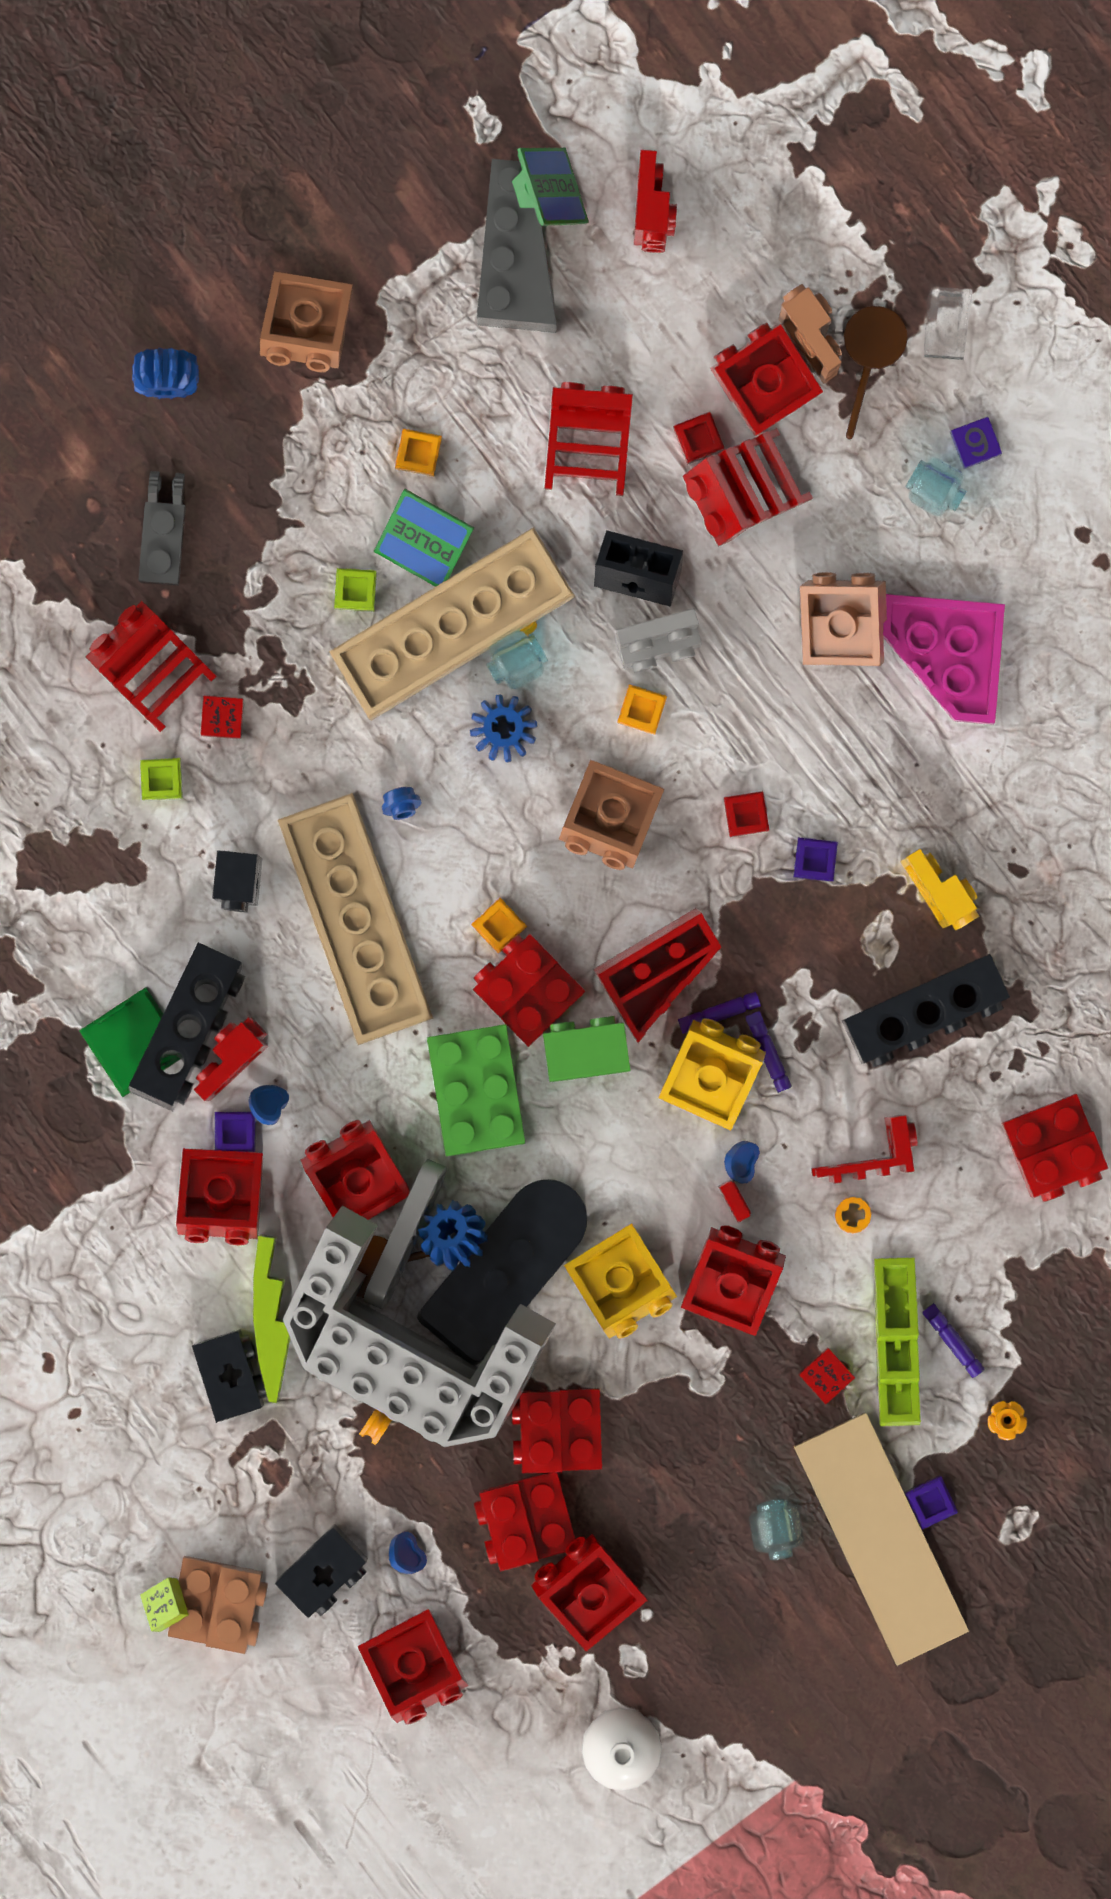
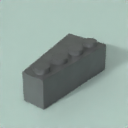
[477,159,557,333]

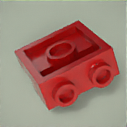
[634,150,677,253]
[710,322,823,436]
[472,934,586,1047]
[193,1017,268,1101]
[1001,1094,1109,1202]
[300,1120,411,1220]
[176,1148,263,1246]
[681,1225,786,1336]
[512,1388,602,1473]
[474,1472,575,1572]
[531,1534,648,1652]
[357,1609,468,1725]

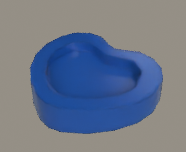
[248,1085,289,1125]
[724,1141,760,1184]
[389,1531,427,1574]

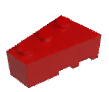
[593,908,721,1043]

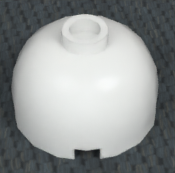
[582,1708,662,1791]

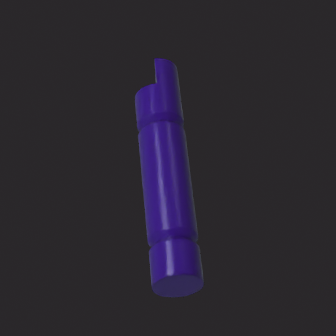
[677,991,761,1034]
[745,1011,792,1093]
[922,1303,985,1378]

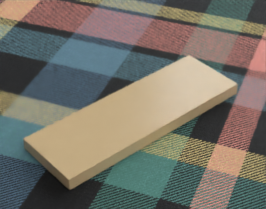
[329,527,575,721]
[278,793,433,1045]
[793,1412,969,1666]

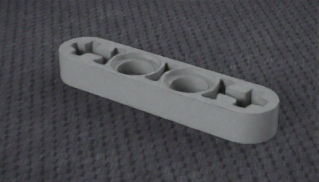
[364,1159,447,1310]

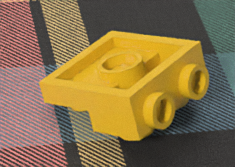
[900,849,979,930]
[658,1018,766,1131]
[564,1223,677,1339]

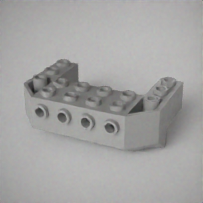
[283,1206,556,1447]

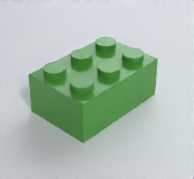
[543,1016,631,1083]
[427,1024,526,1157]

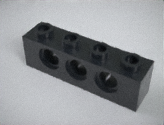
[129,942,246,1112]
[841,954,1010,1068]

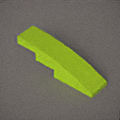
[253,1234,290,1403]
[874,1258,921,1426]

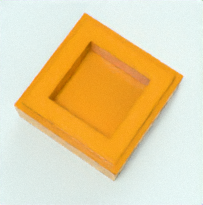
[395,429,442,477]
[617,684,667,735]
[471,898,527,954]

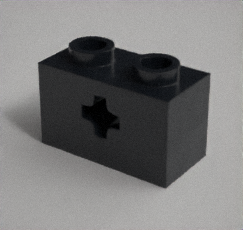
[594,530,683,607]
[212,850,263,912]
[192,1329,267,1423]
[275,1524,368,1618]

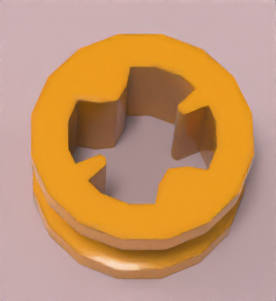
[835,1197,871,1234]
[359,1409,392,1445]

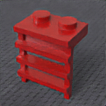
[544,382,633,496]
[682,428,813,547]
[85,601,217,732]
[811,1115,918,1184]

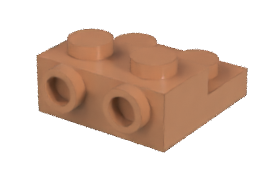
[260,271,353,372]
[778,284,842,384]
[800,572,887,666]
[559,760,664,870]
[168,1556,268,1654]

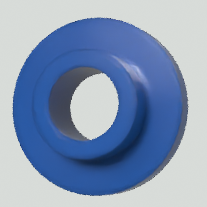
[382,787,422,820]

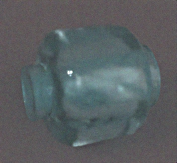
[905,457,967,517]
[486,630,548,690]
[749,1499,804,1560]

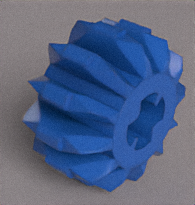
[132,347,199,399]
[470,694,537,763]
[418,1200,488,1271]

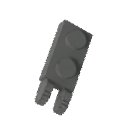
[138,471,186,586]

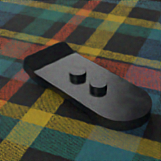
[417,1179,587,1366]

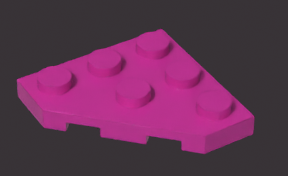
[883,594,1005,725]

